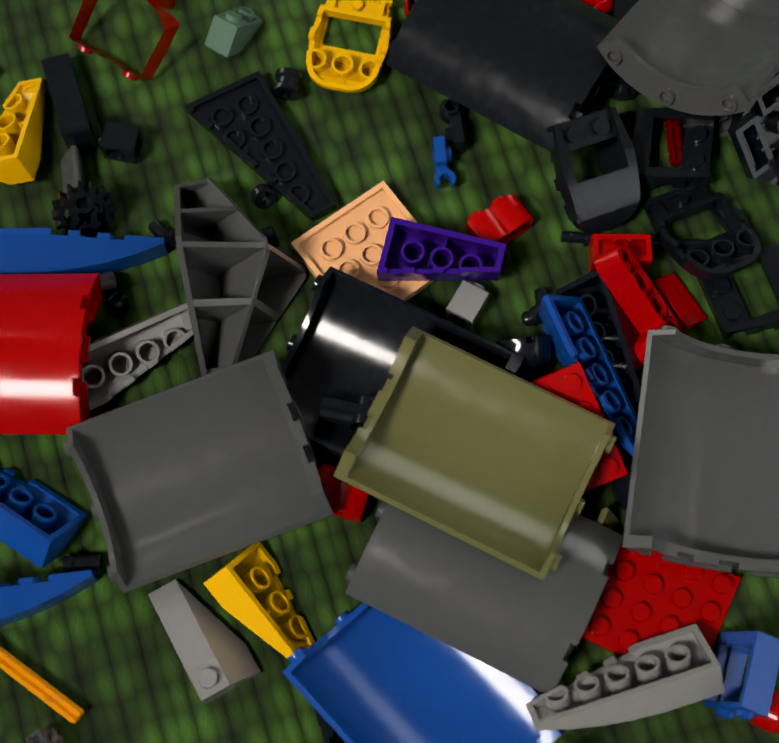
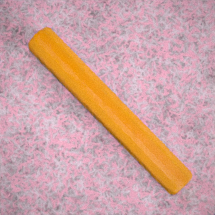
[0,646,84,724]

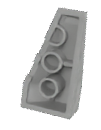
[148,579,261,704]

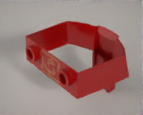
[69,0,180,81]

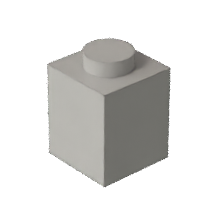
[445,280,489,332]

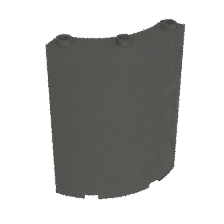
[597,0,779,116]
[622,325,779,578]
[63,350,334,593]
[345,501,624,693]

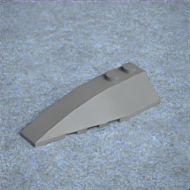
[82,302,193,410]
[526,624,725,731]

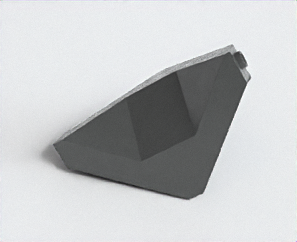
[174,178,307,376]

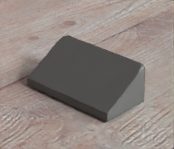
[61,145,85,211]

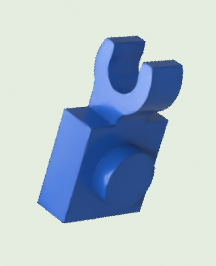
[432,136,456,189]

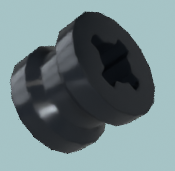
[272,67,303,101]

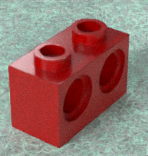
[588,234,652,274]

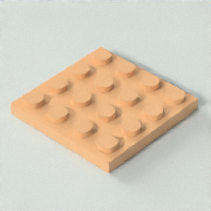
[291,181,435,301]

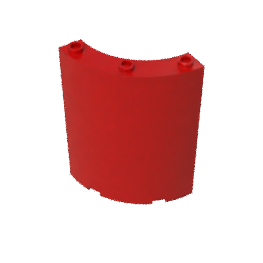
[0,273,103,435]

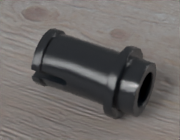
[62,552,103,573]

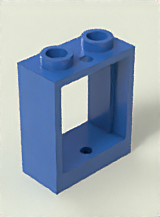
[704,631,779,721]

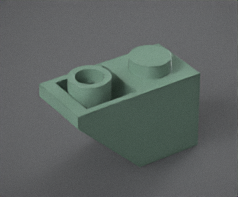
[204,7,263,58]

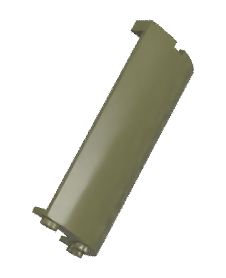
[334,326,617,580]

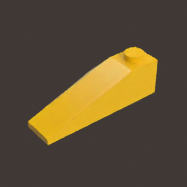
[0,77,46,185]
[203,542,315,659]

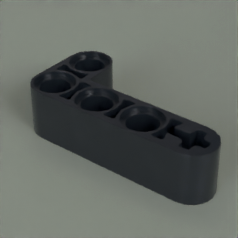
[41,52,98,152]

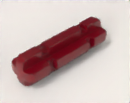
[664,119,683,167]

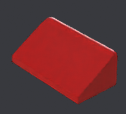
[653,273,708,333]

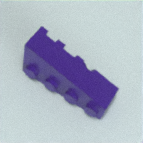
[377,217,507,281]

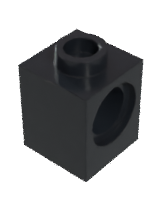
[97,121,144,164]

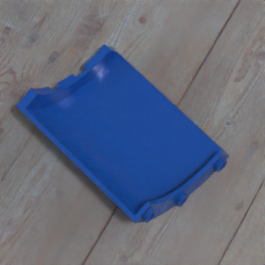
[282,602,565,743]

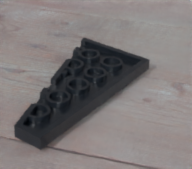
[184,71,337,221]

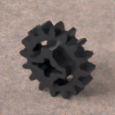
[51,180,116,237]

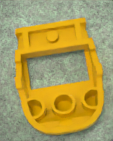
[306,0,392,93]

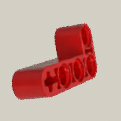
[594,244,683,364]

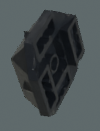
[728,71,779,186]

